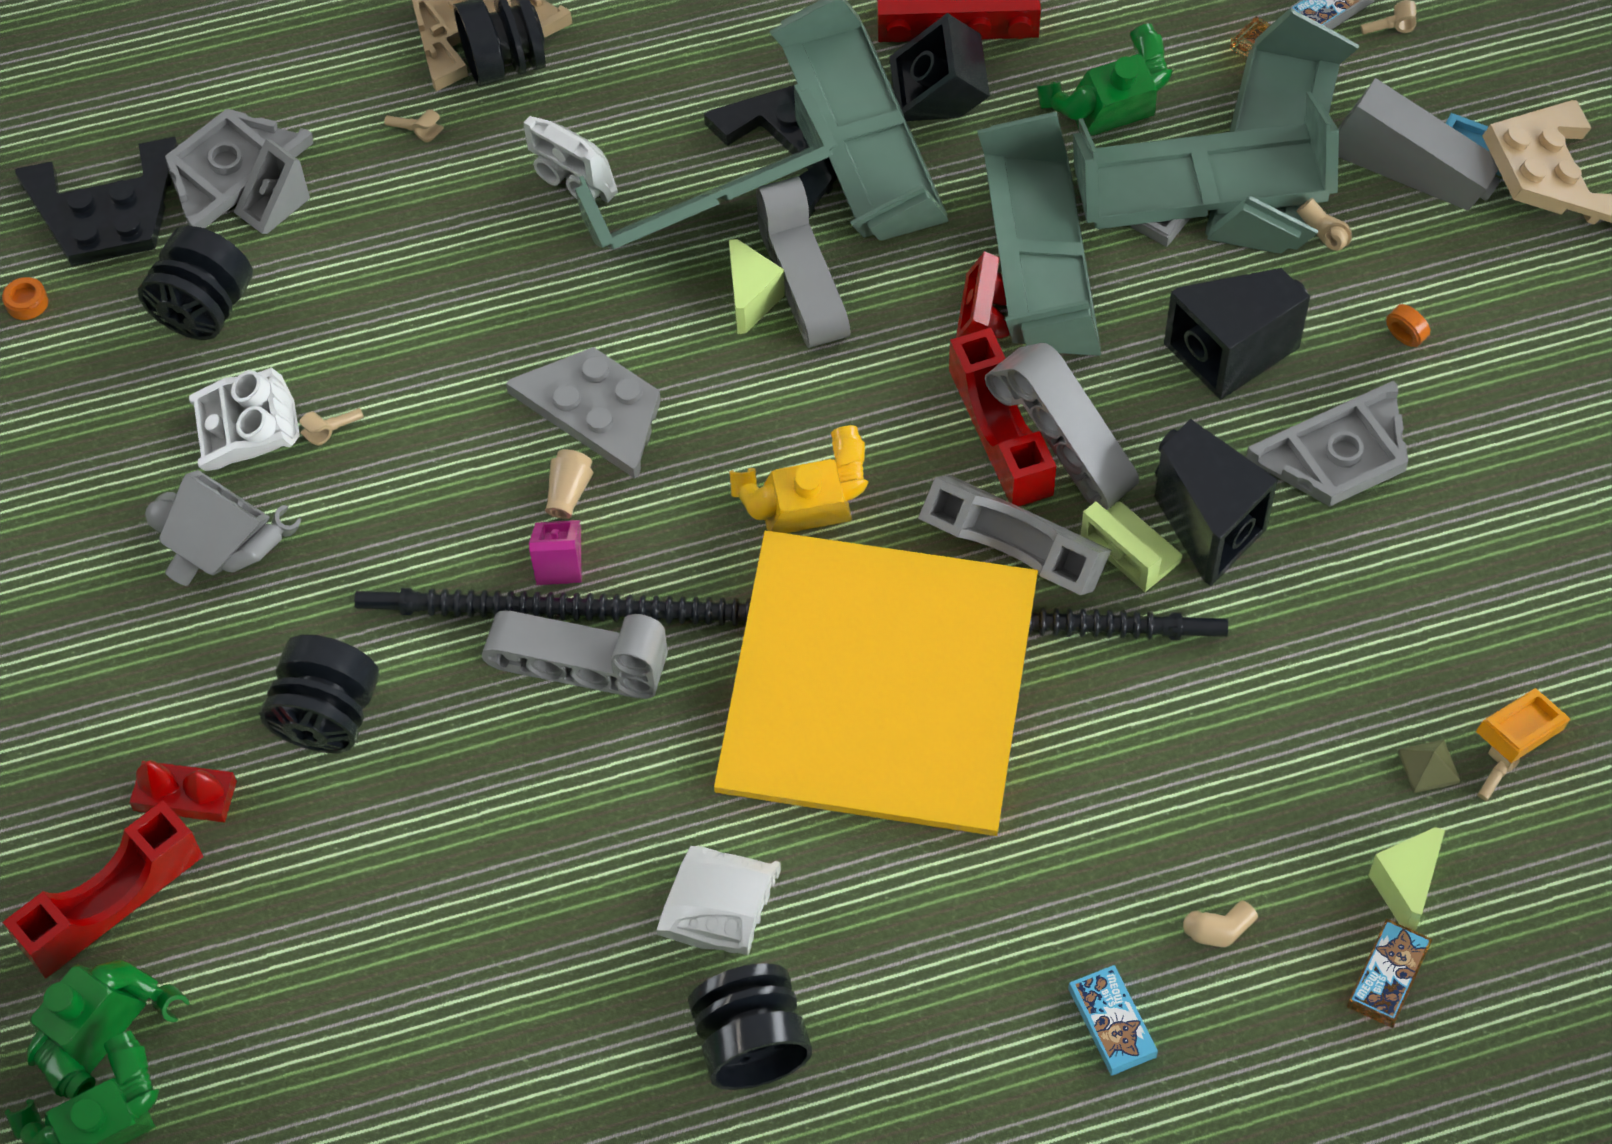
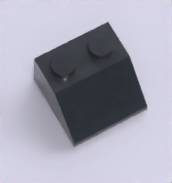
[889,13,990,122]

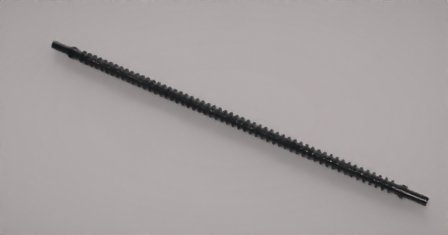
[354,587,1228,640]

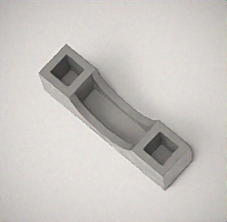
[918,475,1112,595]

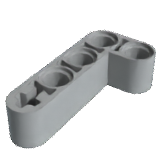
[756,176,851,348]
[985,343,1139,510]
[481,611,668,699]

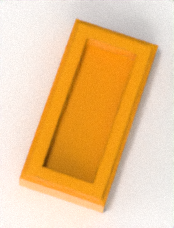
[1475,688,1571,764]

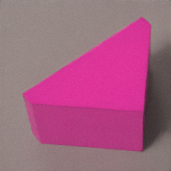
[529,520,582,585]

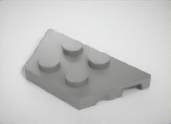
[165,109,313,228]
[506,347,661,479]
[1246,380,1408,507]

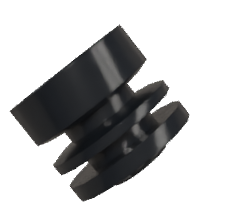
[453,0,546,87]
[138,225,253,340]
[259,634,380,754]
[688,963,812,1090]

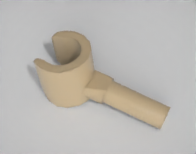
[1360,0,1417,35]
[384,109,444,142]
[300,408,364,446]
[1477,747,1520,801]

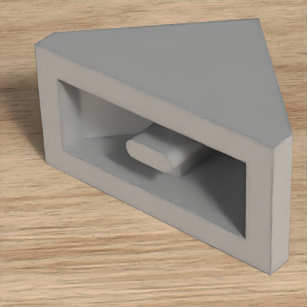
[234,139,310,234]

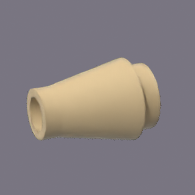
[545,449,593,519]

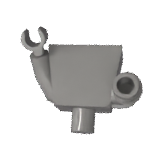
[145,470,301,586]

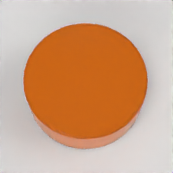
[2,277,48,320]
[1386,304,1431,347]

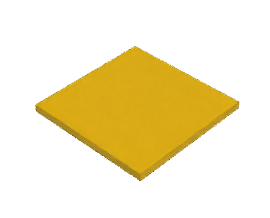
[714,530,1038,836]

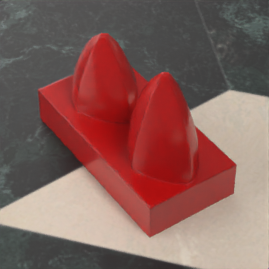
[956,251,1010,338]
[129,760,237,823]

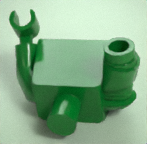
[1036,23,1173,136]
[27,960,190,1099]
[5,1031,159,1144]

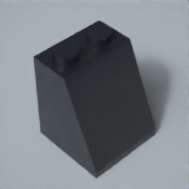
[1164,268,1311,400]
[1154,419,1278,586]

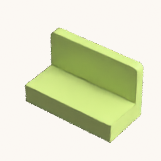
[1081,501,1182,592]

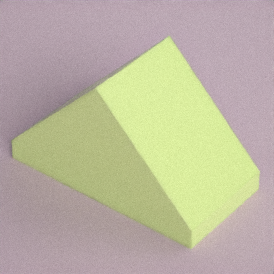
[729,239,785,334]
[1369,827,1445,934]

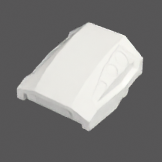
[523,116,618,203]
[189,367,300,471]
[657,846,781,955]

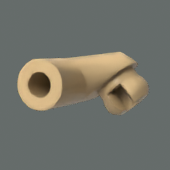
[1296,198,1352,251]
[1183,900,1258,947]

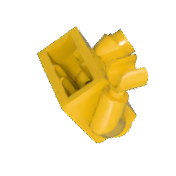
[729,425,869,533]

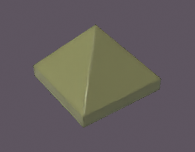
[1398,739,1460,794]

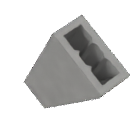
[1338,78,1500,211]

